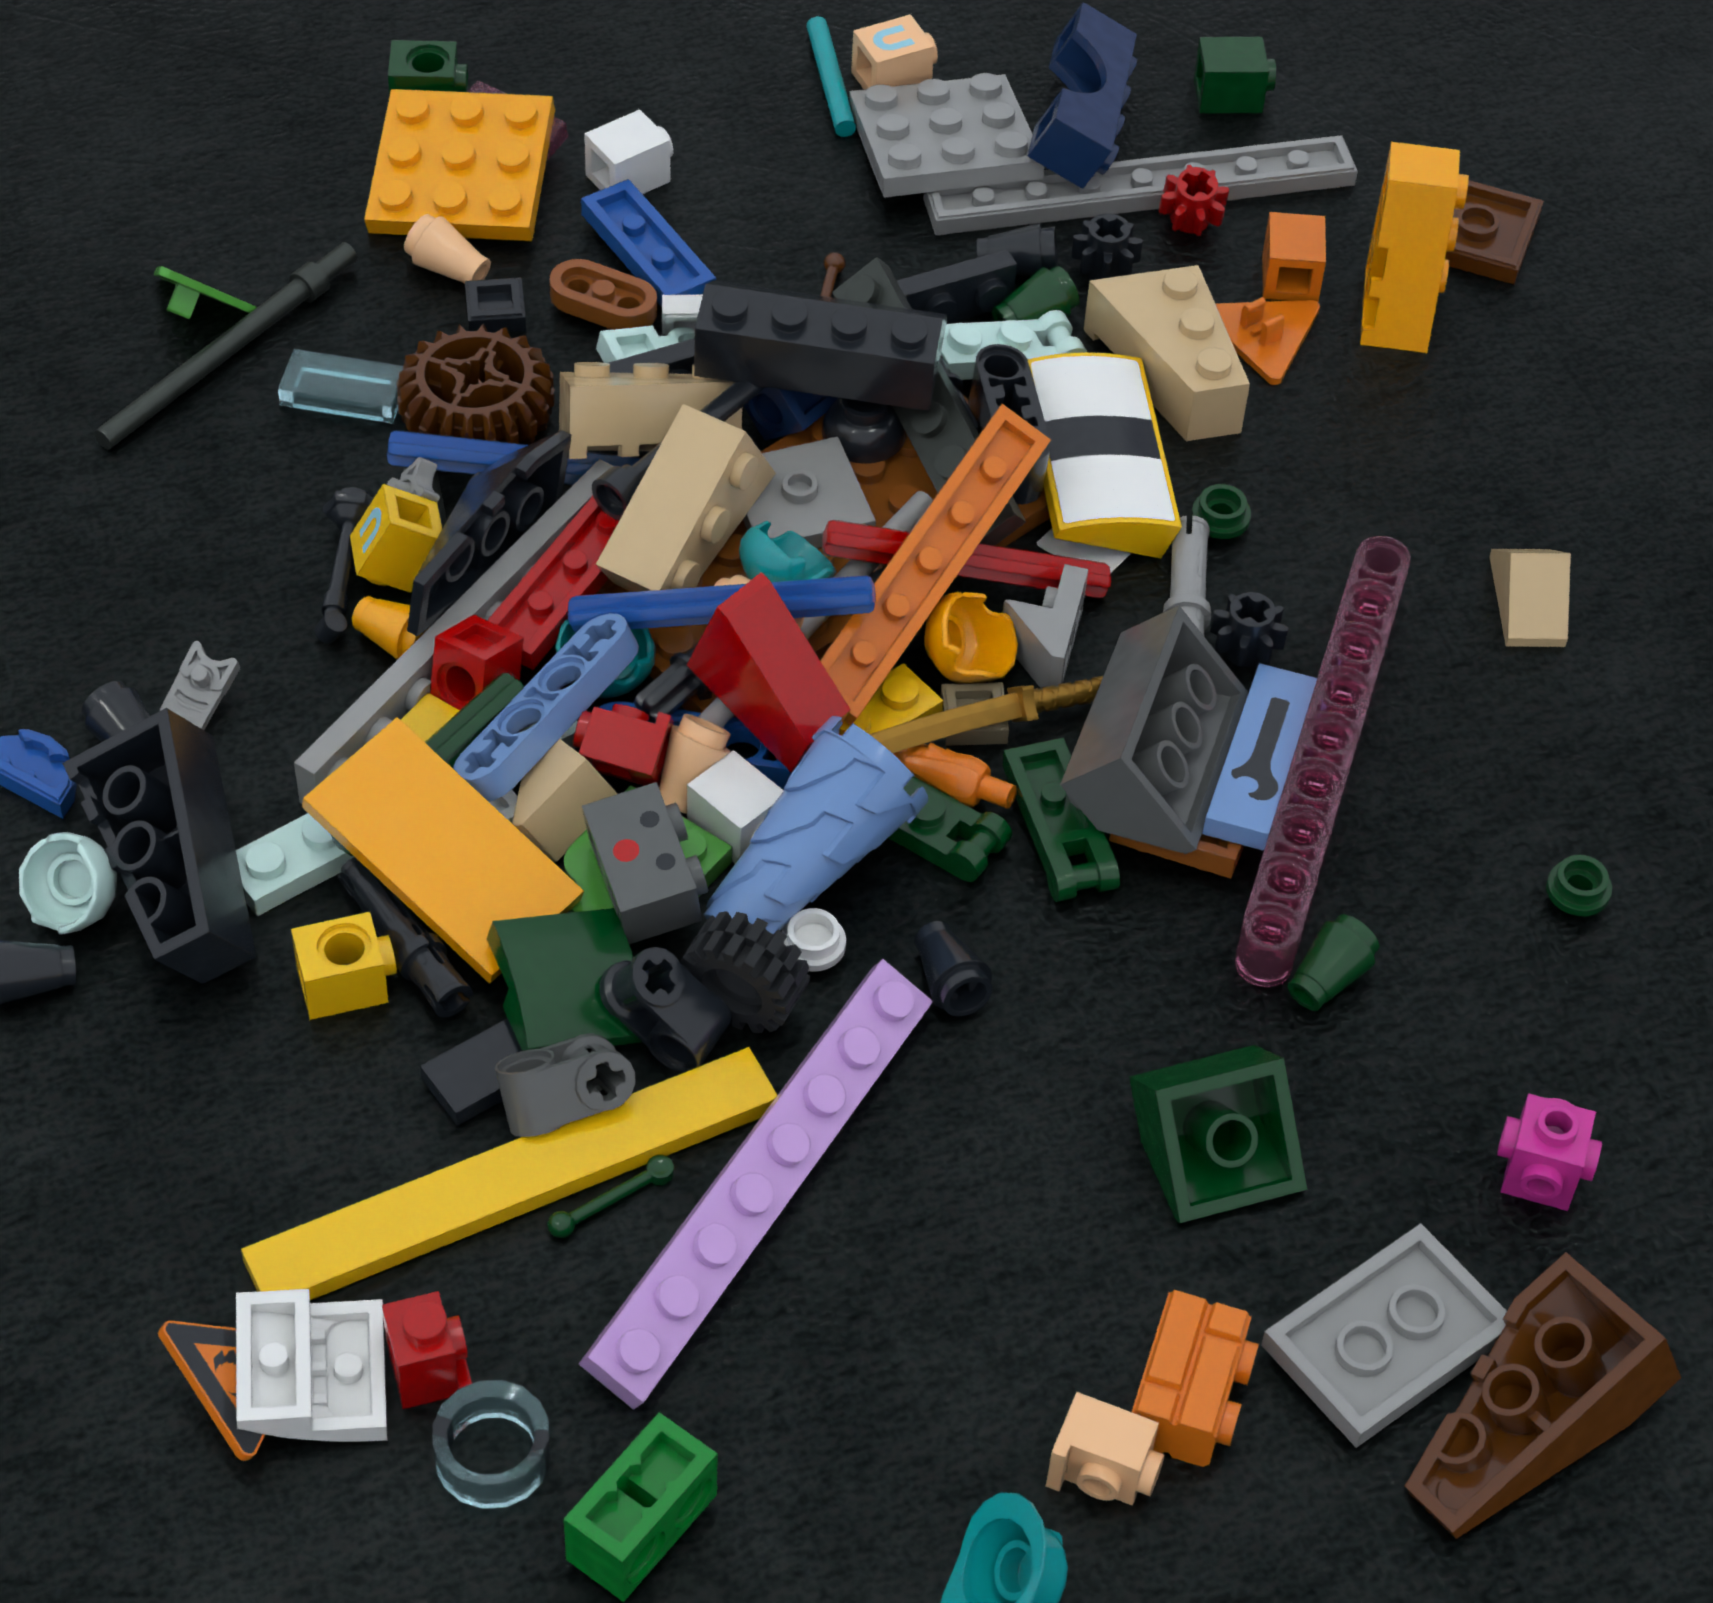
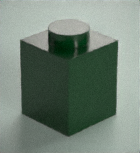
[1194,37,1276,113]

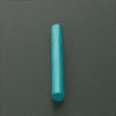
[806,17,856,137]

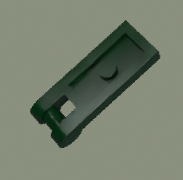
[1002,738,1120,902]
[888,776,1012,882]

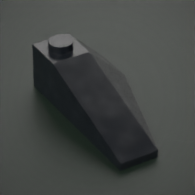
[407,430,572,636]

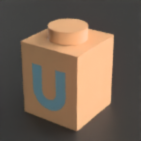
[851,14,938,90]

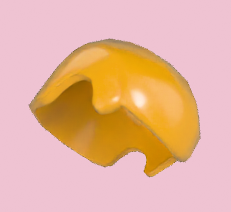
[924,592,1018,684]

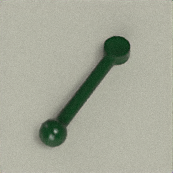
[548,1155,674,1238]

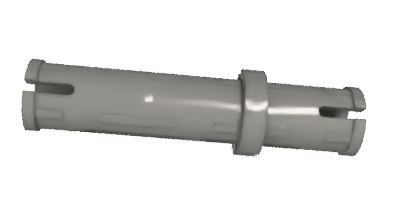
[1163,516,1211,636]

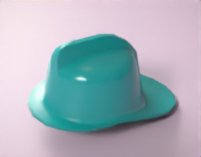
[941,1493,1068,1603]

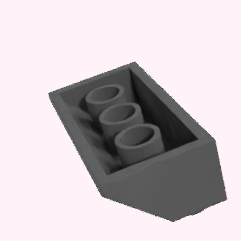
[1060,605,1249,854]

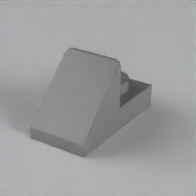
[1003,564,1088,689]

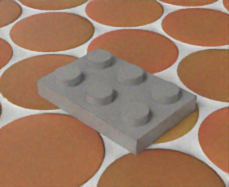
[1261,1223,1507,1448]

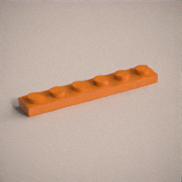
[820,404,1051,725]

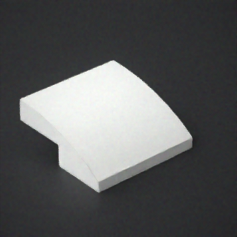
[236,1289,387,1442]

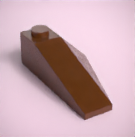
[1405,1252,1681,1539]

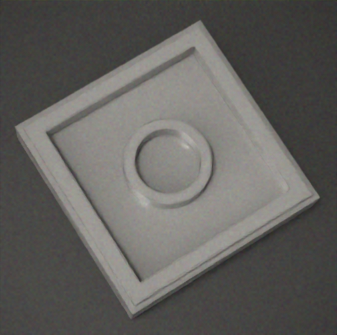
[743,436,876,548]

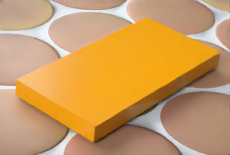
[302,717,584,984]

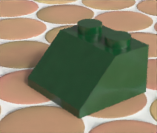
[1129,1045,1308,1223]

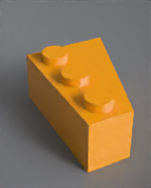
[1360,142,1469,353]

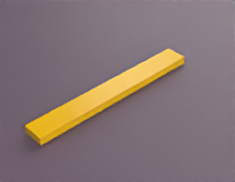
[241,1047,777,1300]

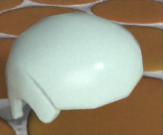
[19,832,117,935]

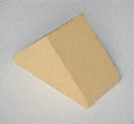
[1490,549,1571,647]
[512,739,617,863]

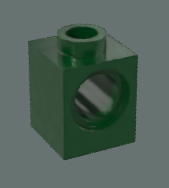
[388,40,468,96]

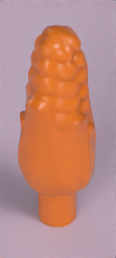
[893,742,1017,809]

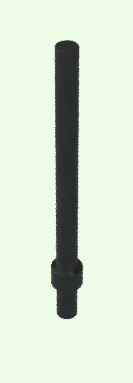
[94,242,357,450]

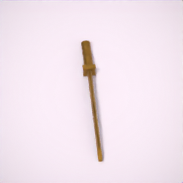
[870,676,1103,753]

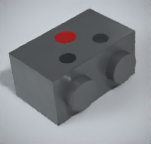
[582,782,708,944]

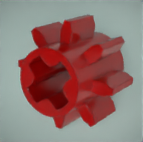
[1159,165,1229,236]

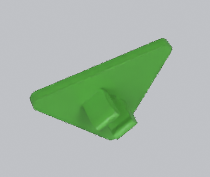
[154,266,257,319]

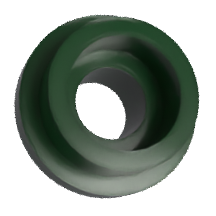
[1191,484,1251,539]
[1546,855,1612,916]

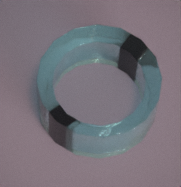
[433,1380,550,1508]

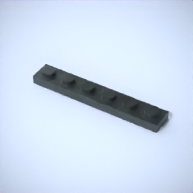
[833,257,1026,545]

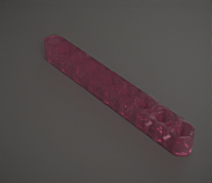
[1235,536,1410,987]

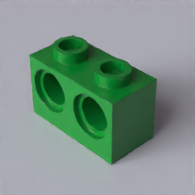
[564,1412,718,1602]

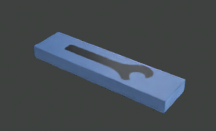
[1202,663,1319,851]

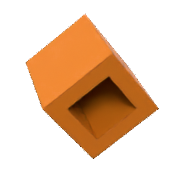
[1262,212,1326,302]

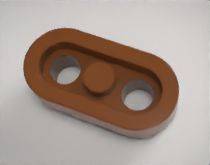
[550,259,657,330]

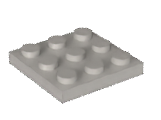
[849,73,1044,197]

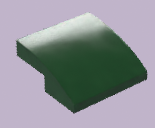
[487,908,642,1051]

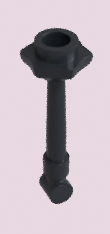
[314,487,373,644]

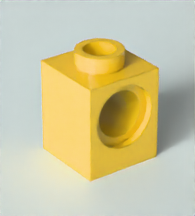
[291,912,397,1020]

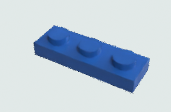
[581,179,716,307]

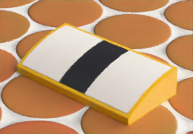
[1027,352,1182,559]

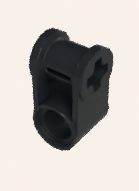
[599,947,732,1073]

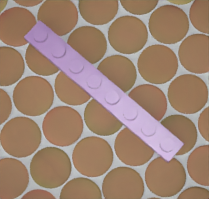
[579,959,933,1410]

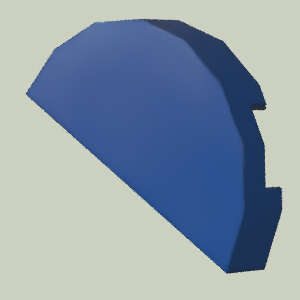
[0,729,77,819]

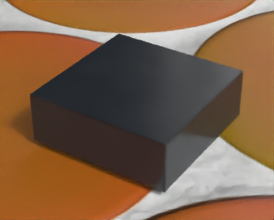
[465,278,526,333]

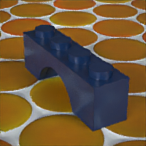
[1027,2,1137,189]

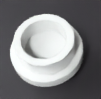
[782,908,846,972]

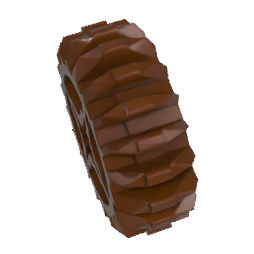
[396,324,555,445]

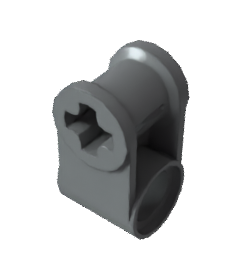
[495,1033,635,1137]

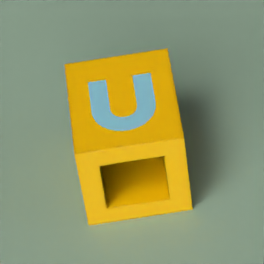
[350,484,442,593]

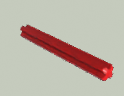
[822,520,1111,598]

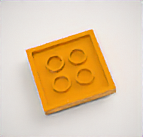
[364,89,555,241]

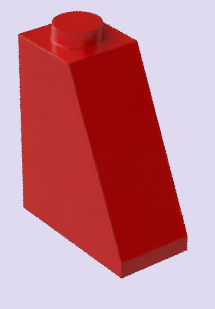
[687,572,851,773]

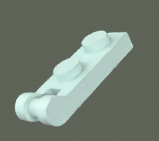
[941,310,1088,380]

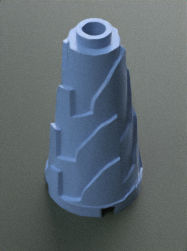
[704,716,928,934]

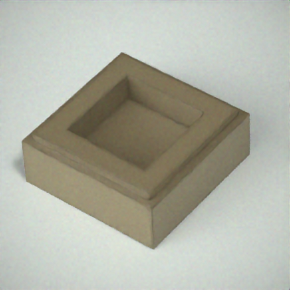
[940,682,1009,746]

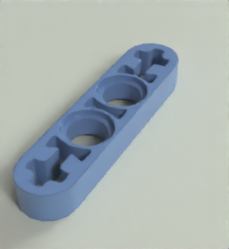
[454,613,639,802]

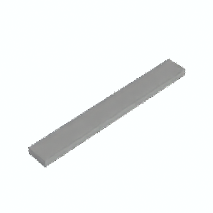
[923,135,1358,235]

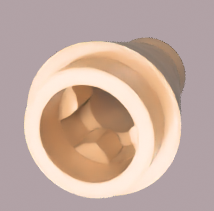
[404,214,491,284]
[659,714,731,813]

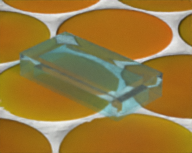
[278,349,403,423]

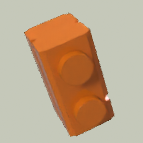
[1132,1290,1259,1467]

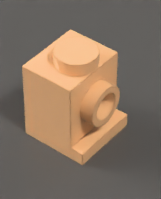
[1046,1392,1165,1506]

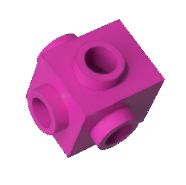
[1497,1093,1602,1211]

